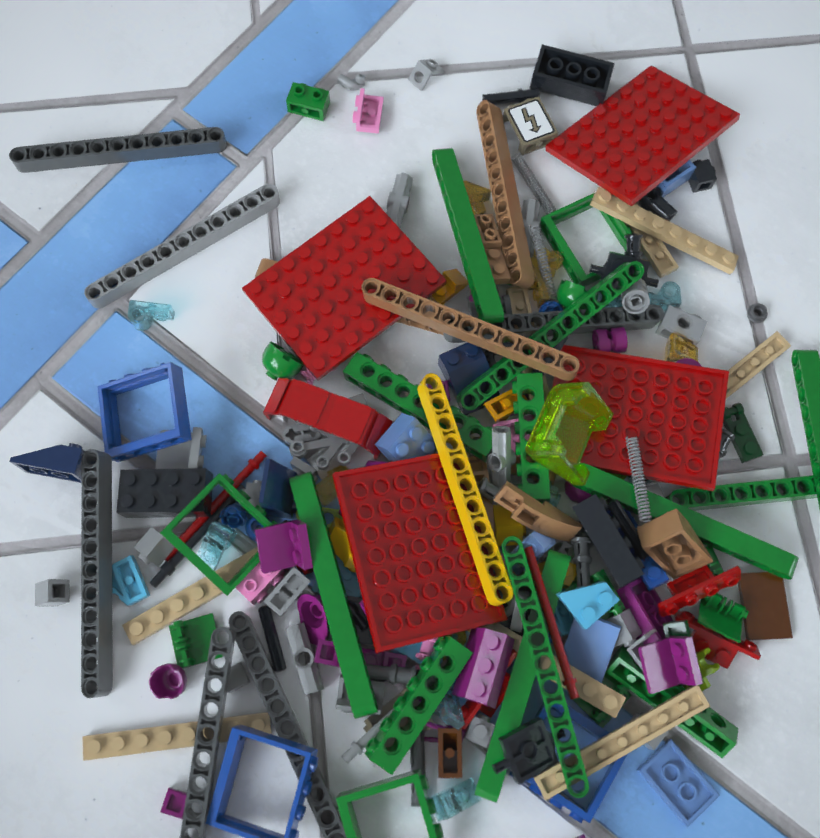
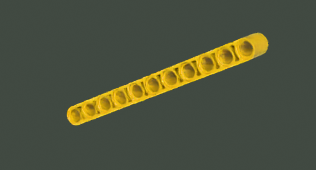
[417,373,513,606]

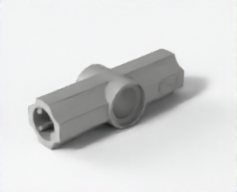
[386,173,413,228]
[522,198,540,257]
[487,426,516,487]
[285,623,324,696]

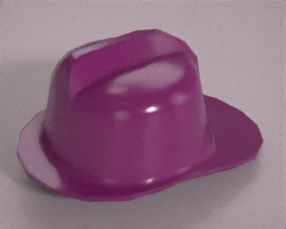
[297,593,328,645]

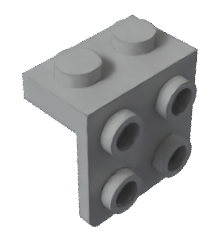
[155,427,207,469]

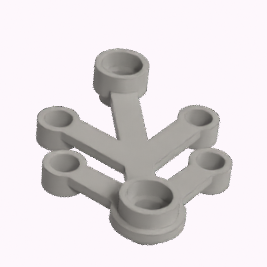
[289,426,360,470]

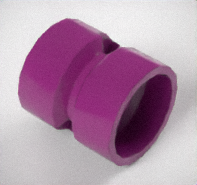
[592,327,628,353]

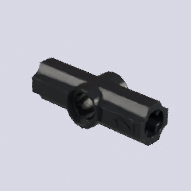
[639,187,678,221]

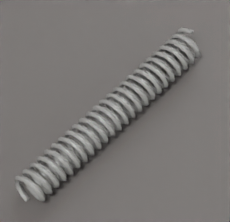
[512,153,556,214]
[529,224,557,301]
[625,436,652,522]

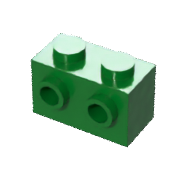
[286,82,330,121]

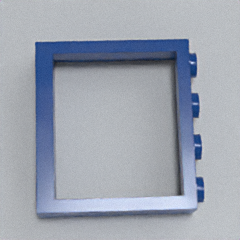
[97,362,192,462]
[508,702,628,823]
[205,724,319,838]

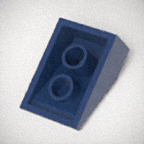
[438,343,500,416]
[9,443,85,483]
[259,458,297,519]

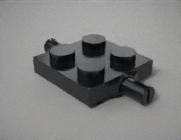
[589,251,659,297]
[492,717,566,785]

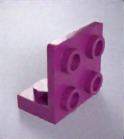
[255,519,313,574]
[638,636,703,694]

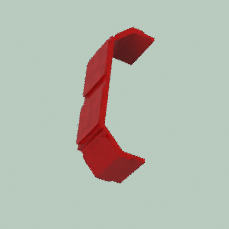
[263,378,393,461]

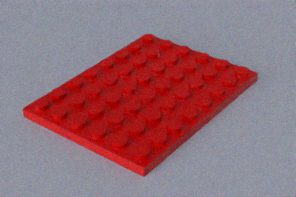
[545,65,740,206]
[242,196,447,381]
[545,345,729,491]
[332,453,507,653]

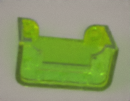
[525,382,614,486]

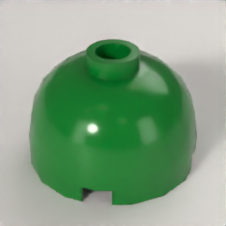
[556,280,599,310]
[262,341,304,381]

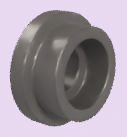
[747,303,768,323]

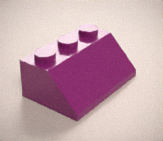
[616,578,673,645]
[452,627,515,708]

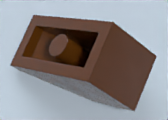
[438,728,462,778]

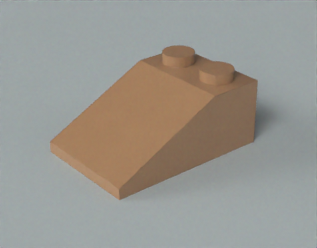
[637,509,713,579]

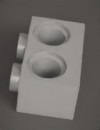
[263,567,311,617]

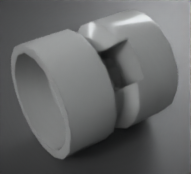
[621,278,650,314]

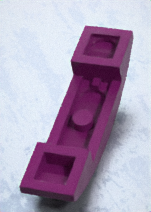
[314,639,407,668]

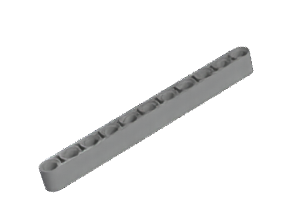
[84,184,280,308]

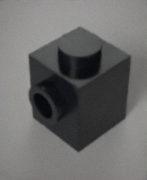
[688,159,717,193]

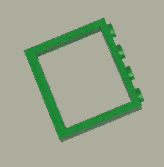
[539,193,642,287]
[160,473,278,596]
[336,768,444,838]

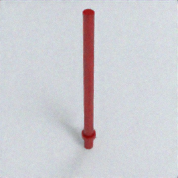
[165,451,267,562]
[524,546,579,700]

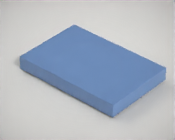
[564,618,621,683]
[637,739,720,828]

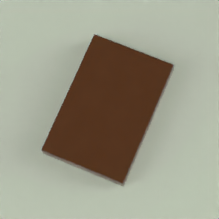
[738,572,793,641]

